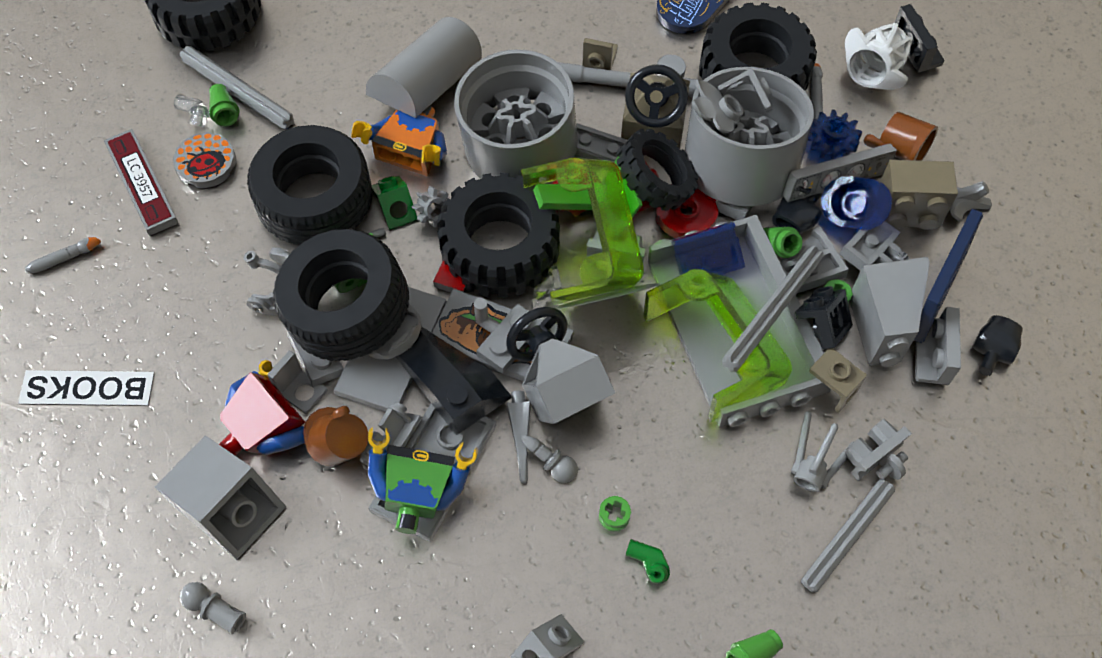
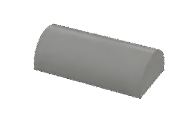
[366,17,482,118]

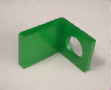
[372,176,418,229]

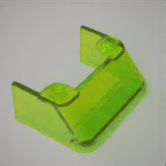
[521,158,644,305]
[643,269,792,422]

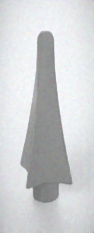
[507,390,531,483]

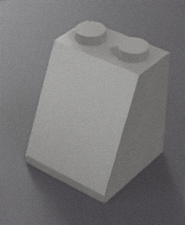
[850,257,930,367]
[155,435,286,560]

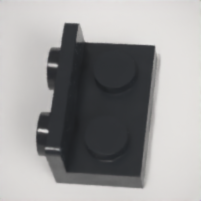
[895,4,945,73]
[795,286,853,349]

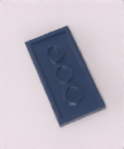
[914,209,983,343]

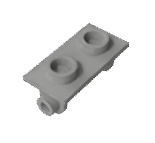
[360,402,422,470]

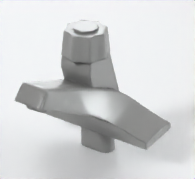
[950,181,992,222]

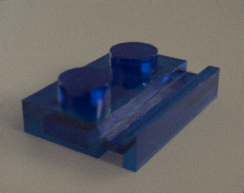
[671,222,745,286]

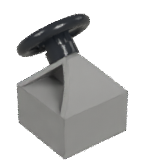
[506,307,615,424]

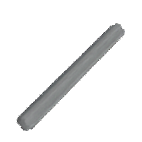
[722,246,824,372]

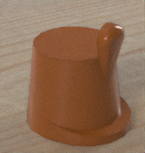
[863,112,938,161]
[303,406,368,467]

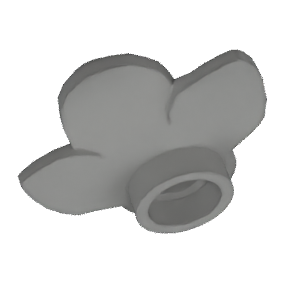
[692,79,743,133]

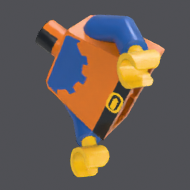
[351,105,447,176]

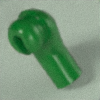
[625,539,670,584]

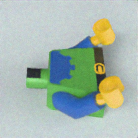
[368,427,478,534]

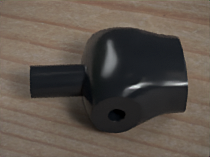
[772,192,822,235]
[972,315,1023,376]

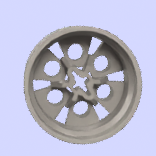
[454,50,578,184]
[684,67,814,206]

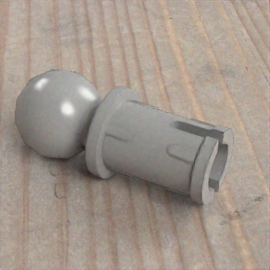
[180,582,246,634]

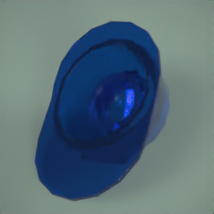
[821,176,892,230]

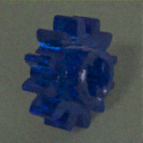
[808,109,862,160]

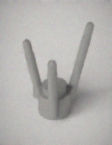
[791,411,854,492]

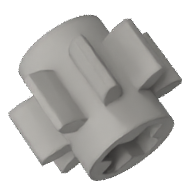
[412,186,449,227]

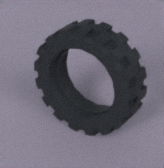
[617,129,698,211]

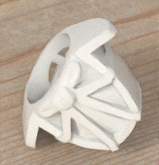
[845,23,912,90]

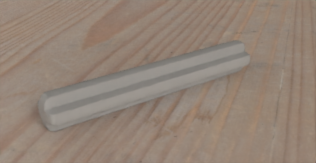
[801,479,895,593]

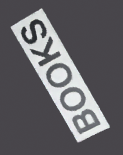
[18,370,154,405]

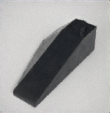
[396,326,511,435]

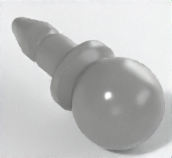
[522,435,578,483]

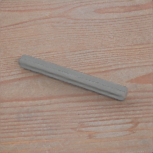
[180,46,294,129]

